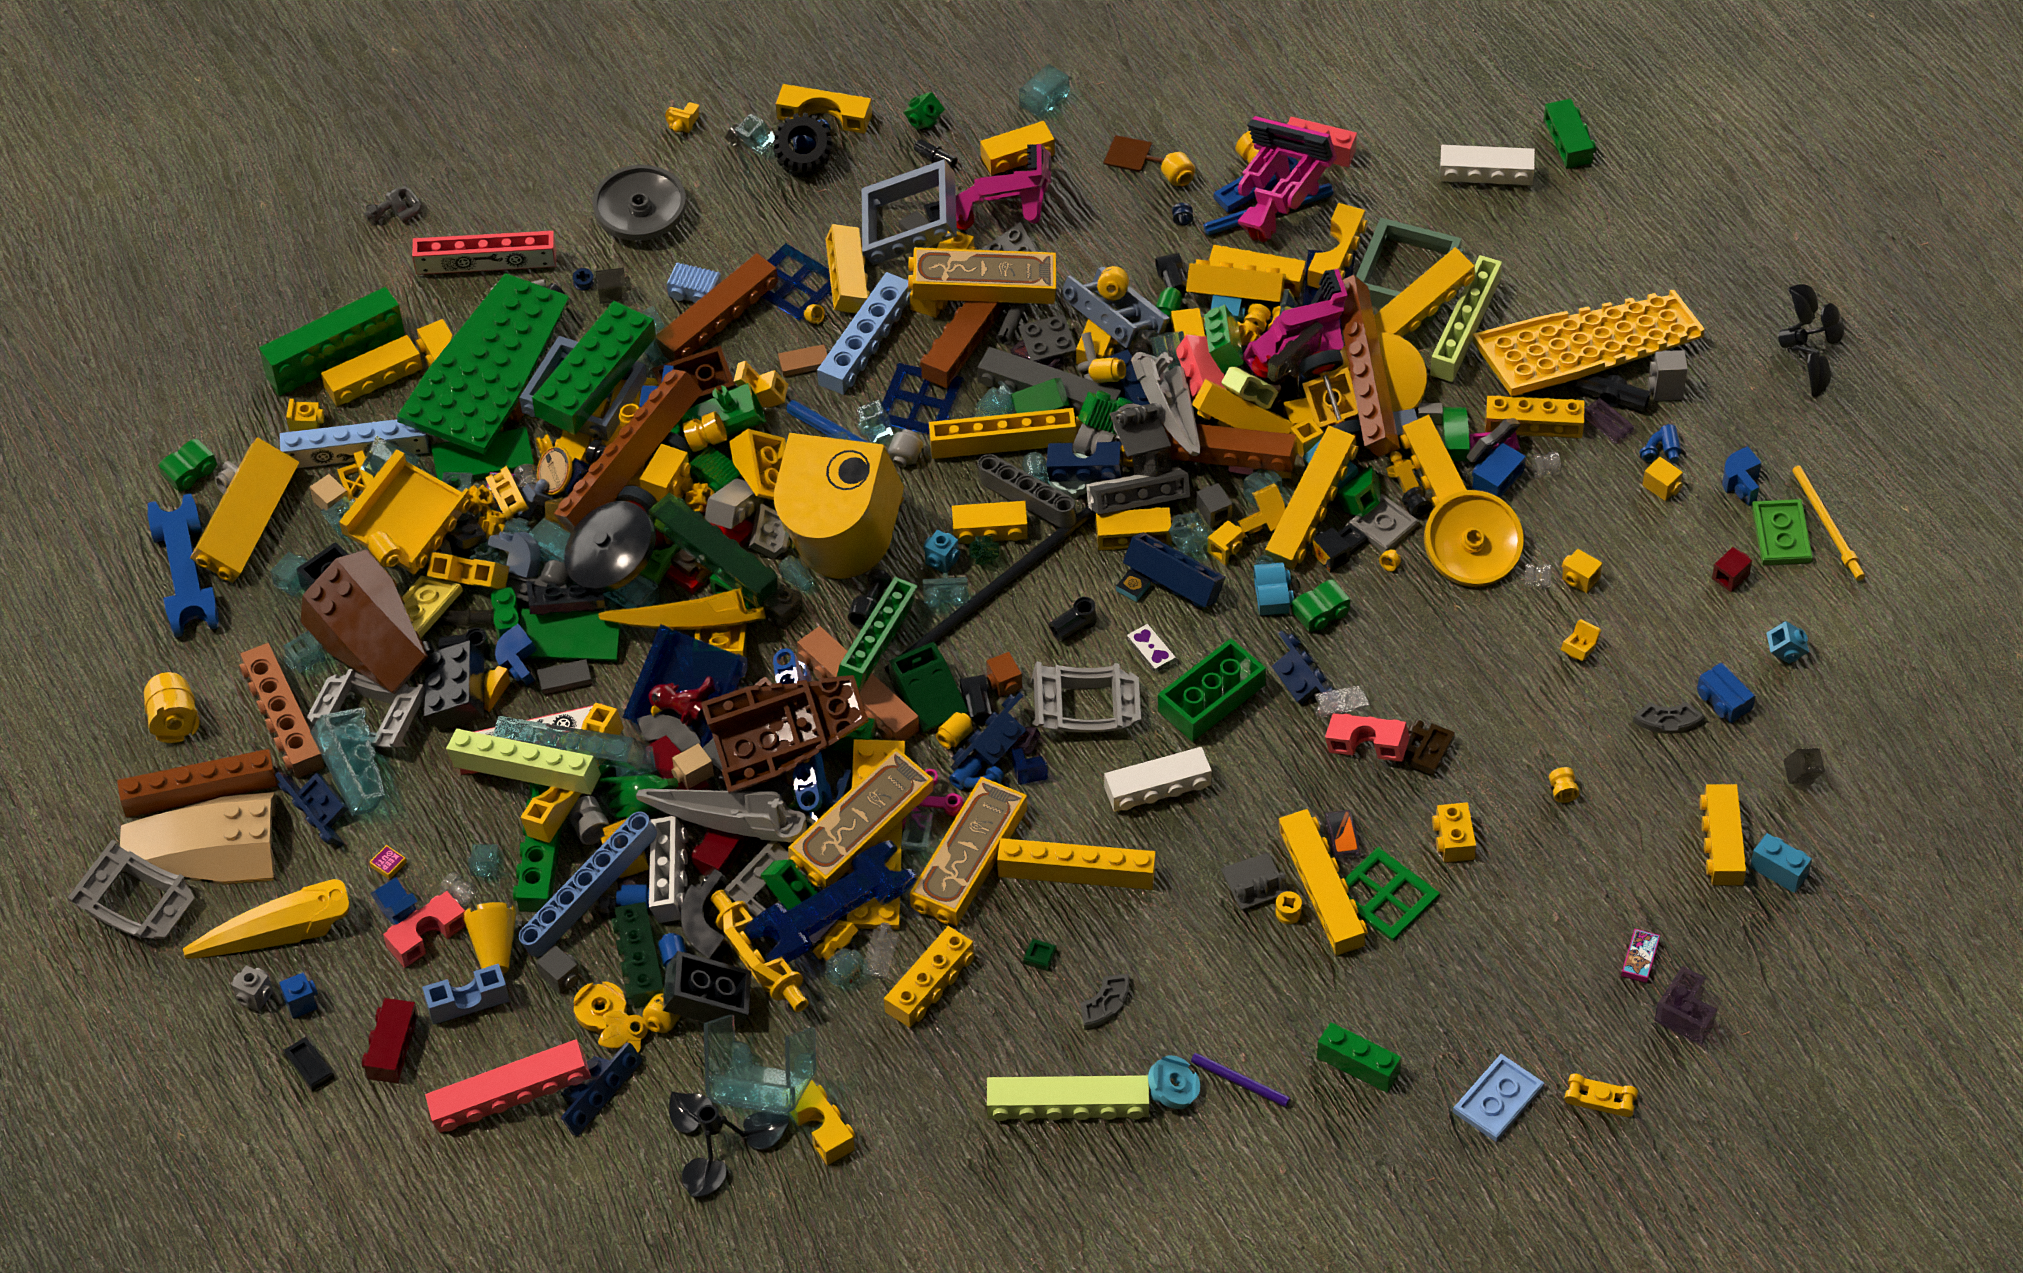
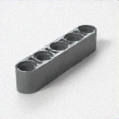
[978,454,1077,528]

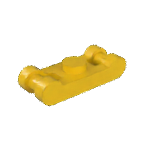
[486,466,529,521]
[1564,1074,1638,1117]

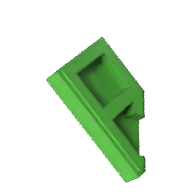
[638,544,682,585]

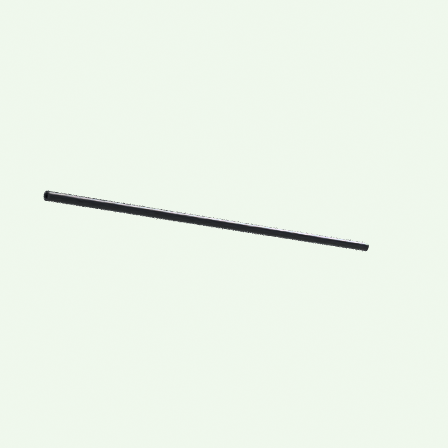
[884,356,1294,676]

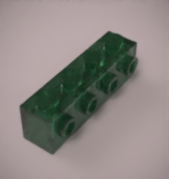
[611,902,664,1008]

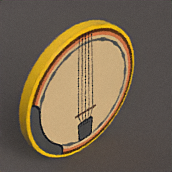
[537,446,572,495]

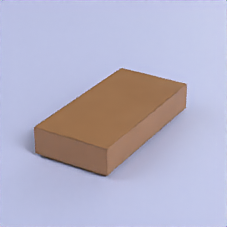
[778,344,827,377]

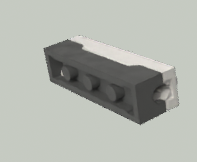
[1086,467,1190,514]

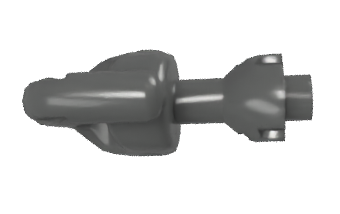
[363,186,422,222]

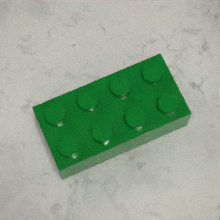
[1158,638,1266,742]

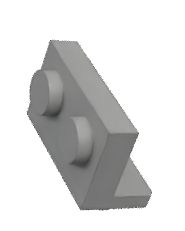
[749,504,790,559]

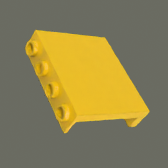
[339,449,472,575]

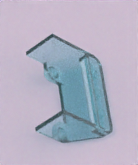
[704,1015,816,1114]

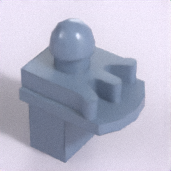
[518,479,553,519]

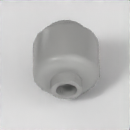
[888,429,923,467]

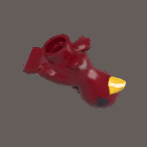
[649,676,716,726]

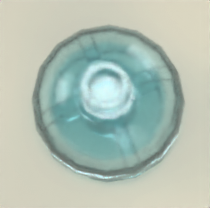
[970,381,1015,418]

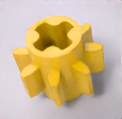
[1237,319,1261,346]
[685,483,715,513]
[469,484,495,516]
[478,510,509,539]

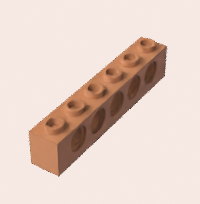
[239,643,325,779]

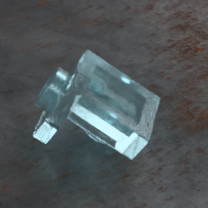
[468,844,499,877]

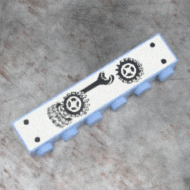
[280,419,430,469]

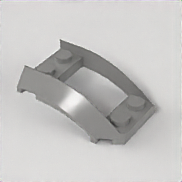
[1030,661,1141,732]
[307,669,425,747]
[68,839,194,939]
[724,841,848,945]

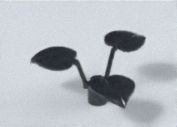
[1778,284,1844,396]
[669,1092,790,1198]

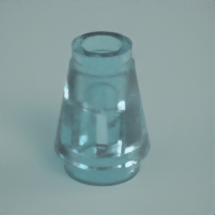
[778,555,813,592]

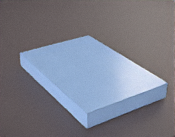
[1453,1054,1545,1142]

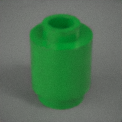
[1156,287,1182,323]

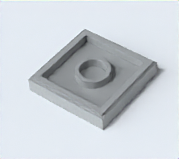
[1349,494,1419,553]

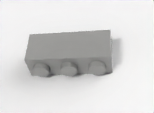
[704,478,764,529]

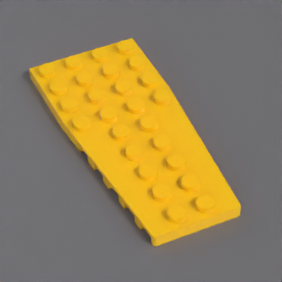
[1472,290,1704,396]

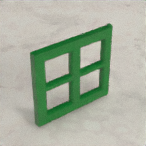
[1344,847,1440,942]

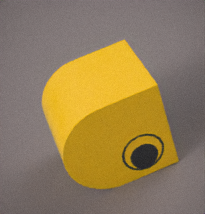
[774,433,904,579]

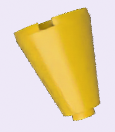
[464,902,516,976]

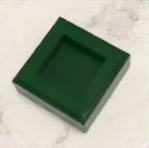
[1023,938,1057,971]

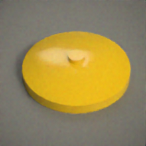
[1331,332,1427,412]
[1424,490,1524,587]

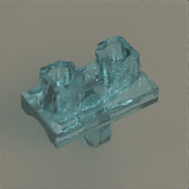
[923,573,969,608]

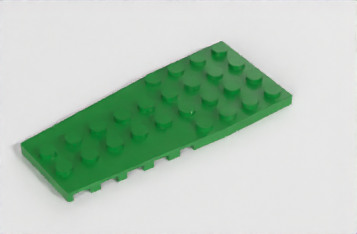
[397,273,569,454]

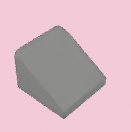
[1418,403,1443,424]

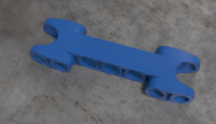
[148,493,219,638]
[773,648,833,822]

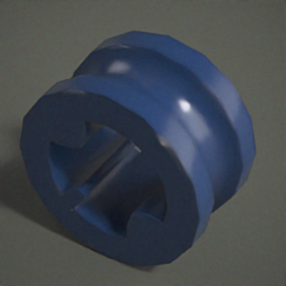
[1172,203,1194,225]
[573,268,594,291]

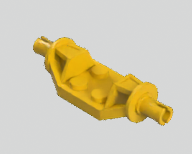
[710,890,809,1012]

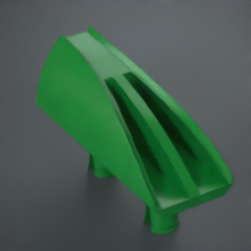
[671,382,767,444]

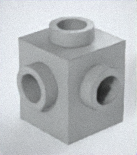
[232,965,273,1012]

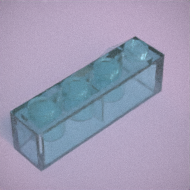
[310,707,385,816]

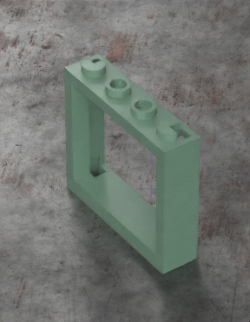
[1356,217,1464,322]

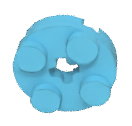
[1148,1055,1200,1109]

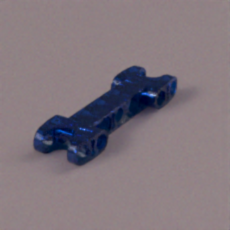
[744,840,919,963]

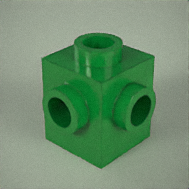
[903,92,945,130]

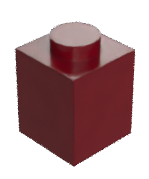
[1712,547,1753,592]

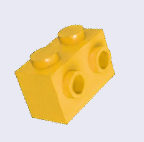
[1432,802,1476,862]

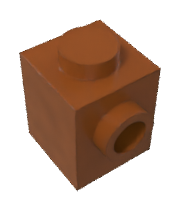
[986,652,1022,697]

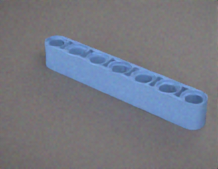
[519,812,657,957]

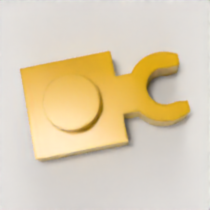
[813,920,858,961]

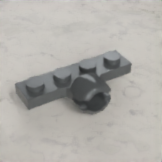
[506,560,587,611]

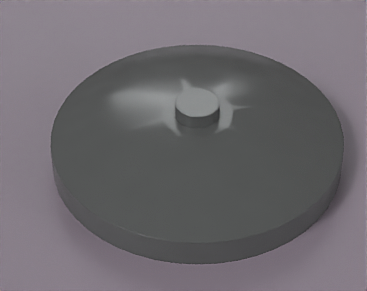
[593,165,686,241]

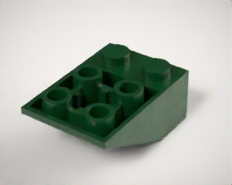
[889,642,968,733]

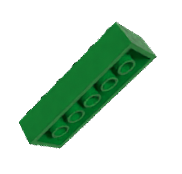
[259,286,405,396]
[532,301,656,435]

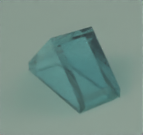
[901,811,933,852]

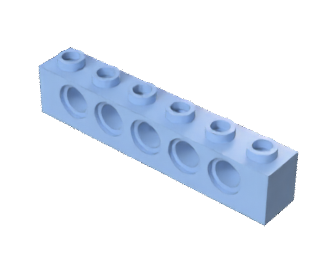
[817,272,912,395]

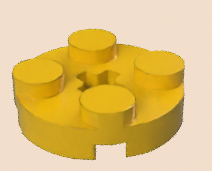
[574,982,627,1034]

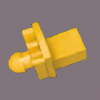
[665,102,700,133]
[1386,451,1420,493]

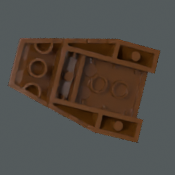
[300,549,429,694]
[701,675,869,794]

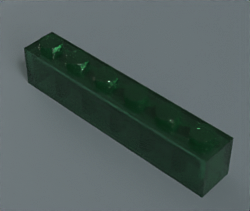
[649,492,778,607]

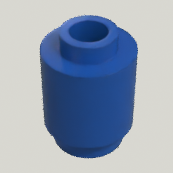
[616,885,649,911]
[658,933,687,969]

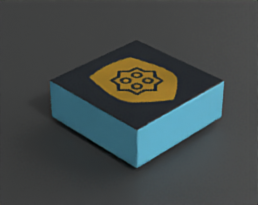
[1116,570,1150,602]

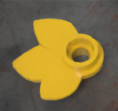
[598,1010,648,1053]

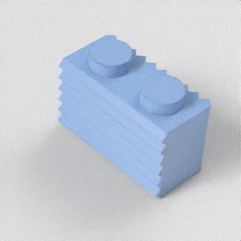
[667,262,721,303]

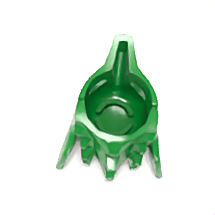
[600,774,679,819]

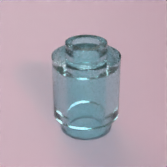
[1022,452,1049,484]

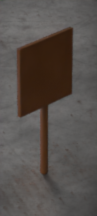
[1103,135,1164,171]

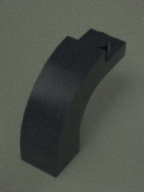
[681,869,731,962]

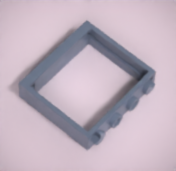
[862,159,957,265]
[519,336,647,441]

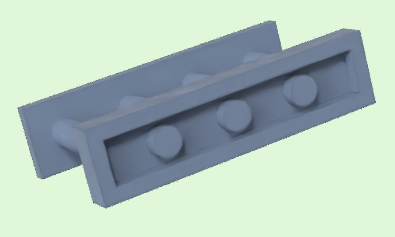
[1060,267,1170,348]

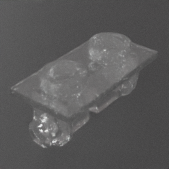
[1314,685,1370,718]
[861,923,899,978]

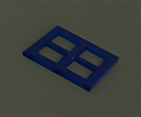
[761,243,832,320]
[875,363,965,434]

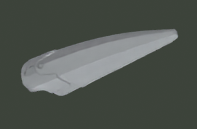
[1131,352,1200,456]
[636,789,807,842]

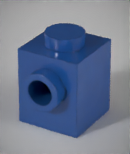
[279,972,318,1019]

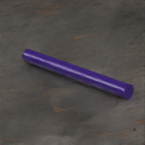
[1191,1053,1291,1107]

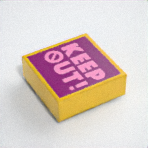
[369,845,407,880]

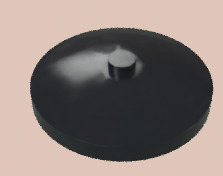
[564,501,656,593]

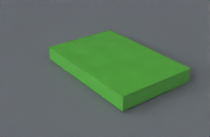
[1752,499,1813,565]

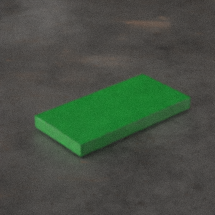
[431,427,535,485]
[520,609,621,662]

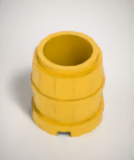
[144,672,199,743]

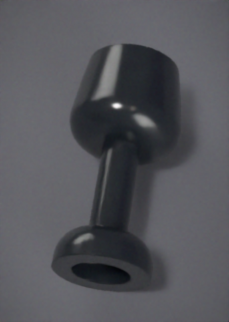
[848,569,892,629]

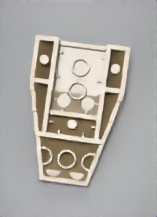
[120,792,276,884]

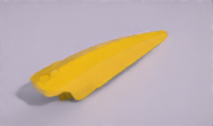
[598,588,766,630]
[183,879,350,959]

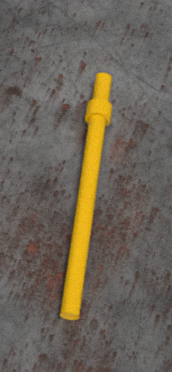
[1792,466,1865,581]

